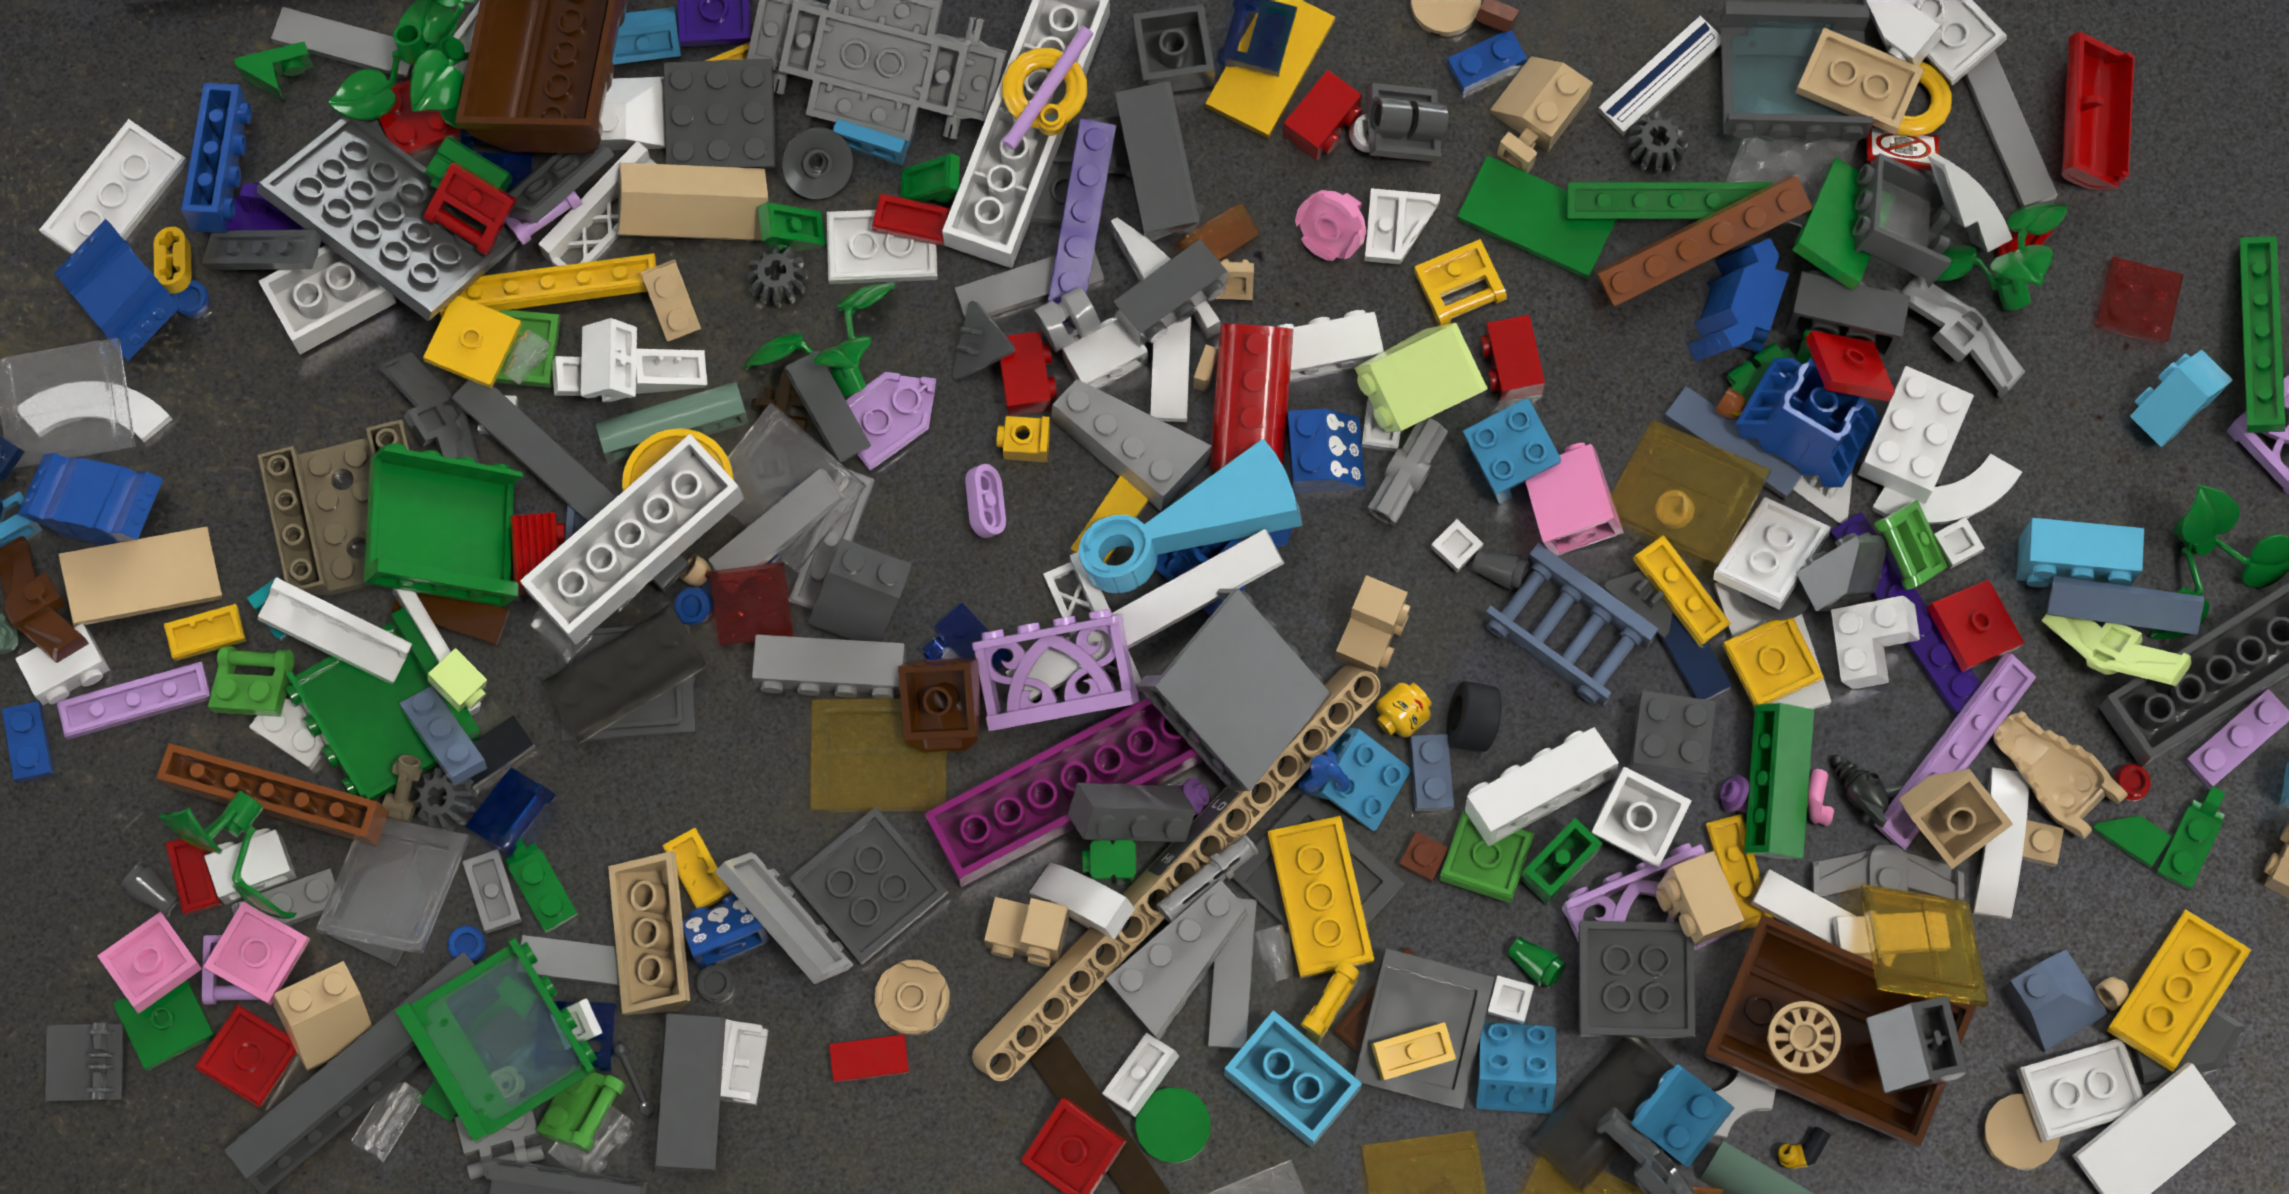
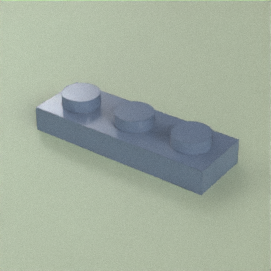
[399,686,487,786]

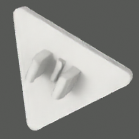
[1792,470,1853,525]

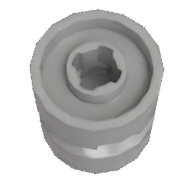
[1034,286,1101,352]

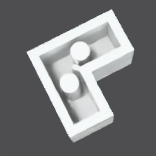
[1831,596,1920,690]

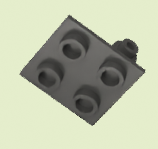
[45,1023,123,1101]

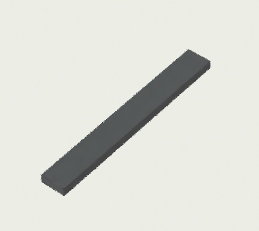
[452,380,690,592]

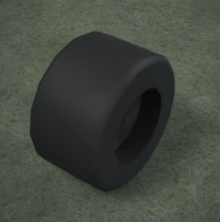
[1446,681,1502,752]

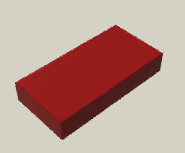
[872,193,951,246]
[165,838,222,916]
[829,1034,910,1084]

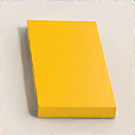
[1205,0,1335,140]
[1267,816,1374,978]
[2107,909,2252,1072]

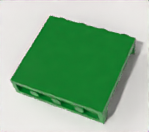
[364,444,523,608]
[284,608,481,800]

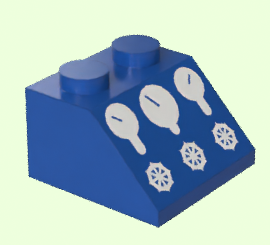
[1287,409,1365,494]
[683,894,770,970]

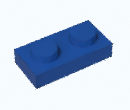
[1446,29,1527,93]
[2,701,54,783]

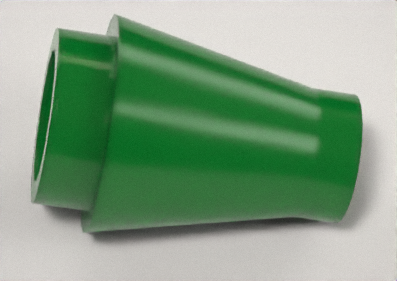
[1508,937,1566,988]

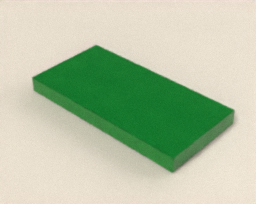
[1457,155,1617,280]
[1792,157,1895,290]

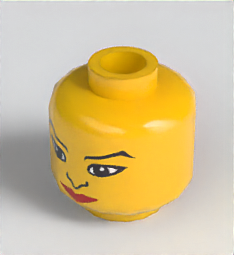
[1376,683,1432,738]

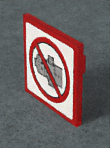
[1866,126,1939,171]

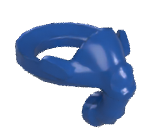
[1298,748,1350,793]

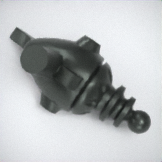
[1830,755,1903,827]

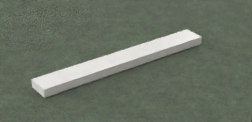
[1006,529,1284,702]

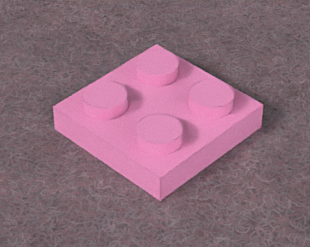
[203,902,310,1005]
[97,912,202,1014]

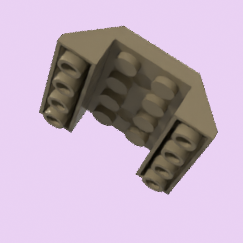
[258,419,410,595]

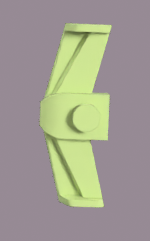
[2041,613,2191,686]

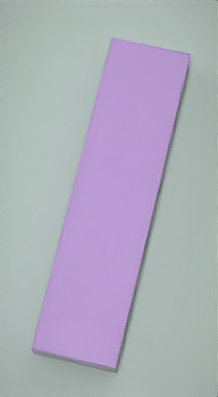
[57,661,211,740]

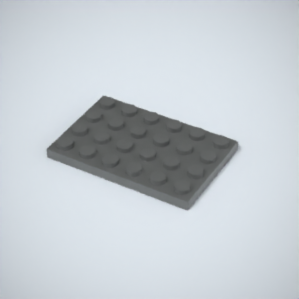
[257,116,518,321]

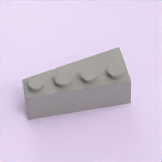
[1052,379,1212,512]
[1106,880,1248,1040]

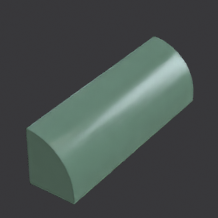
[596,382,749,464]
[1699,1141,1814,1194]

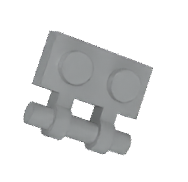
[455,1097,545,1180]

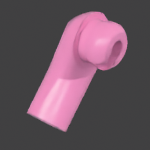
[1807,769,1834,826]

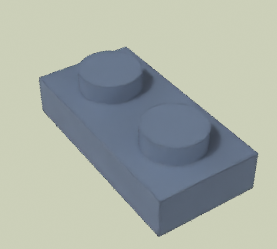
[1408,734,1454,812]

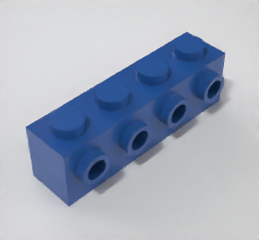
[181,83,252,233]

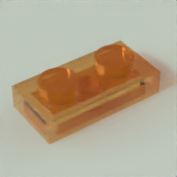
[1179,203,1260,260]

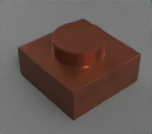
[1398,831,1449,884]

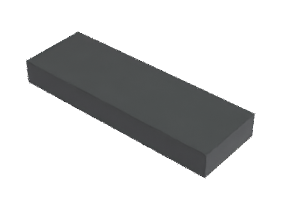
[784,350,871,465]

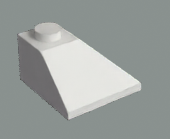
[600,77,666,150]
[1591,767,1692,868]

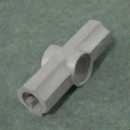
[1367,418,1448,526]

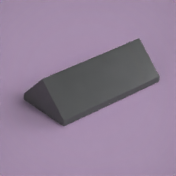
[1115,82,1200,242]
[653,1013,726,1174]

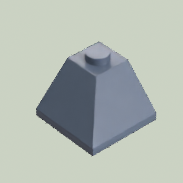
[2002,949,2108,1052]

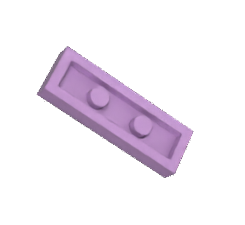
[2184,689,2289,789]

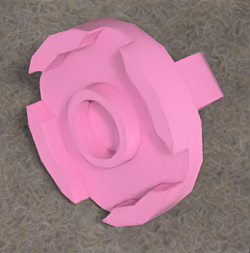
[1295,190,1366,261]

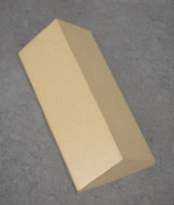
[618,163,768,241]
[608,851,690,1015]

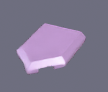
[846,372,937,471]

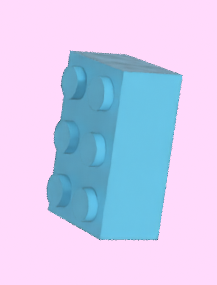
[2016,518,2144,587]
[1224,1010,1362,1148]

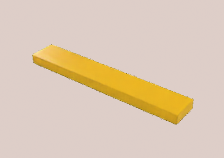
[440,253,657,318]

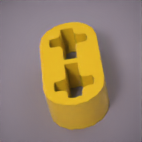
[153,227,192,294]

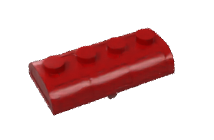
[2061,32,2135,190]
[1209,323,1294,471]

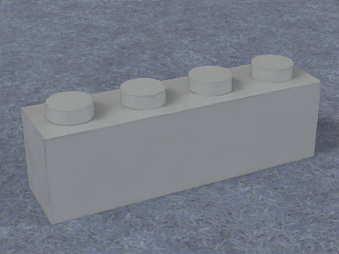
[752,635,906,700]

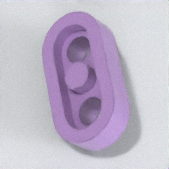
[965,464,1006,538]

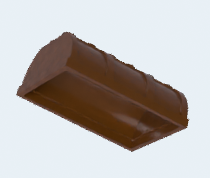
[455,0,627,154]
[1703,914,1976,1148]

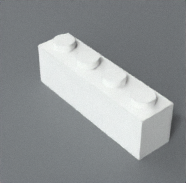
[1277,310,1384,382]
[1465,727,1619,846]

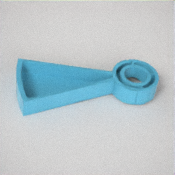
[1078,439,1303,593]

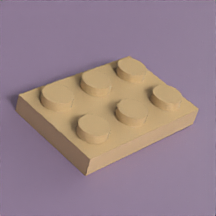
[1795,28,1924,135]

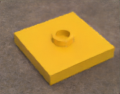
[423,295,522,389]
[1722,618,1824,708]

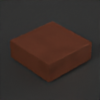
[1475,0,1520,33]

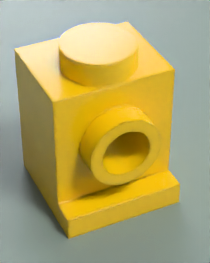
[996,416,1050,463]

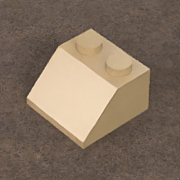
[1489,56,1593,152]
[1899,769,2013,869]
[273,961,372,1071]

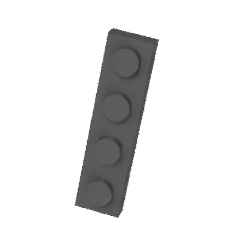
[201,230,322,270]

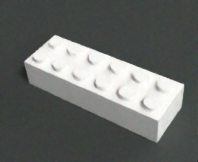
[520,434,744,645]

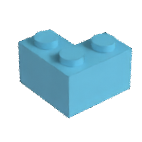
[2130,349,2233,447]

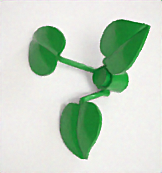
[328,0,460,129]
[410,0,476,112]
[1914,203,2068,310]
[744,282,896,397]
[2149,485,2289,639]
[158,791,297,919]

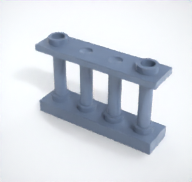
[1483,543,1659,707]

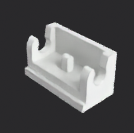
[581,318,637,402]
[720,1019,769,1106]

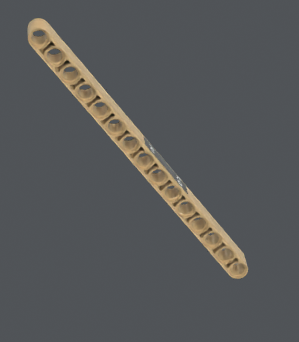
[972,665,1381,1081]

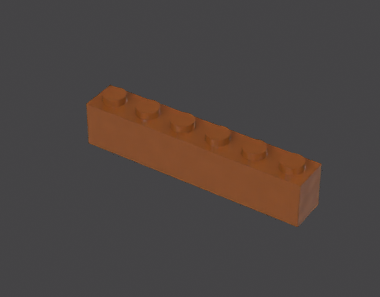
[1595,174,1813,307]
[156,743,389,847]

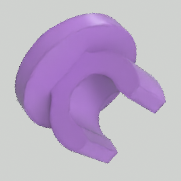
[1720,775,1749,814]
[1173,777,1209,815]

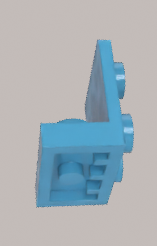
[1463,398,1561,504]
[1306,727,1411,831]
[1476,1022,1556,1114]
[1631,1064,1735,1168]

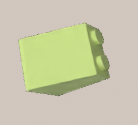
[1355,323,1488,433]

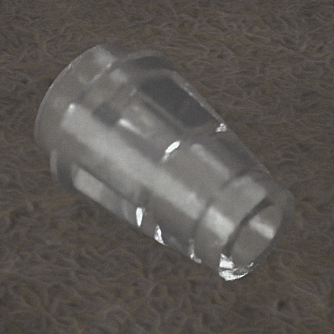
[502,328,551,385]
[1253,924,1294,982]

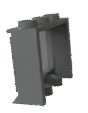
[1853,153,1951,288]

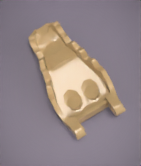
[1994,711,2128,839]

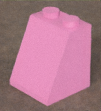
[1525,443,1624,556]

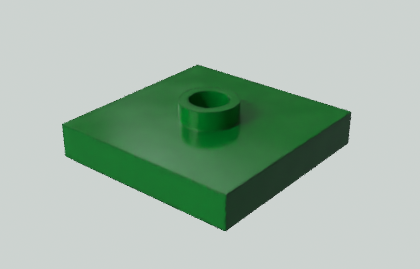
[112,979,216,1072]

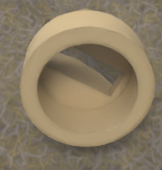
[679,554,712,587]
[2095,977,2129,1011]

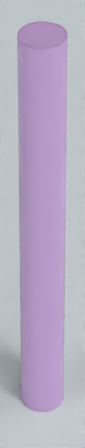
[1002,26,1093,150]

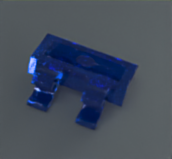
[923,603,1012,678]

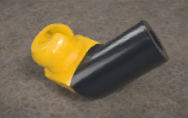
[1777,1127,1831,1169]

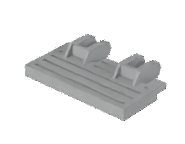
[715,852,853,984]

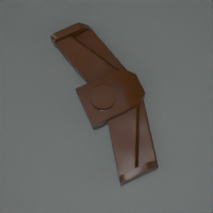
[0,536,89,663]

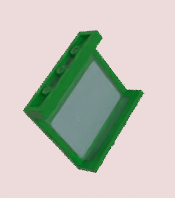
[395,938,597,1144]

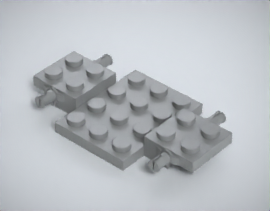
[747,0,1007,142]

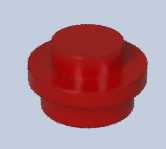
[2113,764,2151,802]

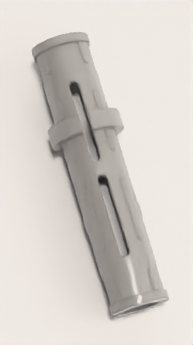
[1156,834,1258,923]

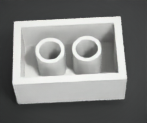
[259,245,396,355]
[1857,366,1974,504]

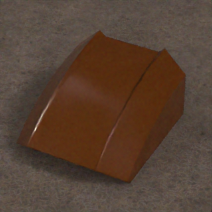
[898,657,980,752]

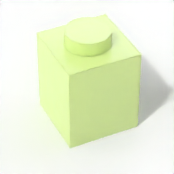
[427,648,487,712]

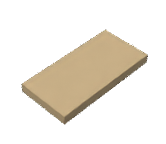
[59,527,222,627]

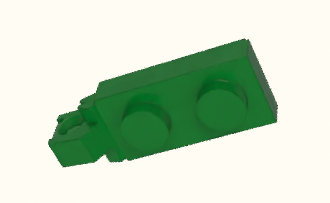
[2155,786,2226,891]
[503,830,579,934]

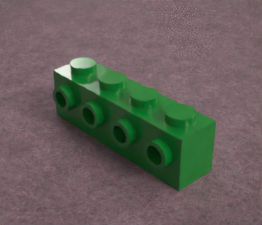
[1744,703,1814,859]

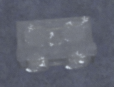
[352,1082,423,1162]
[548,1105,633,1174]

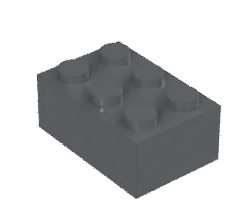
[1784,270,1910,360]

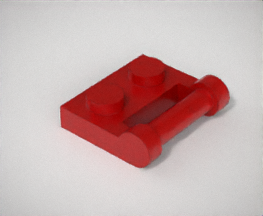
[423,162,518,256]

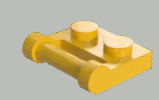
[1414,239,1507,326]
[1300,960,1360,1046]

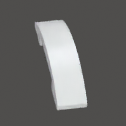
[1973,767,2029,919]

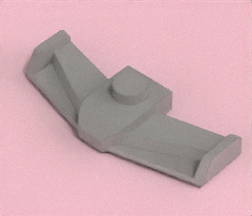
[1901,275,2025,399]
[1811,845,1964,904]

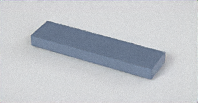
[1664,386,1803,500]
[2047,576,2204,635]

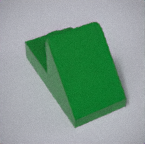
[234,41,314,101]
[757,202,826,254]

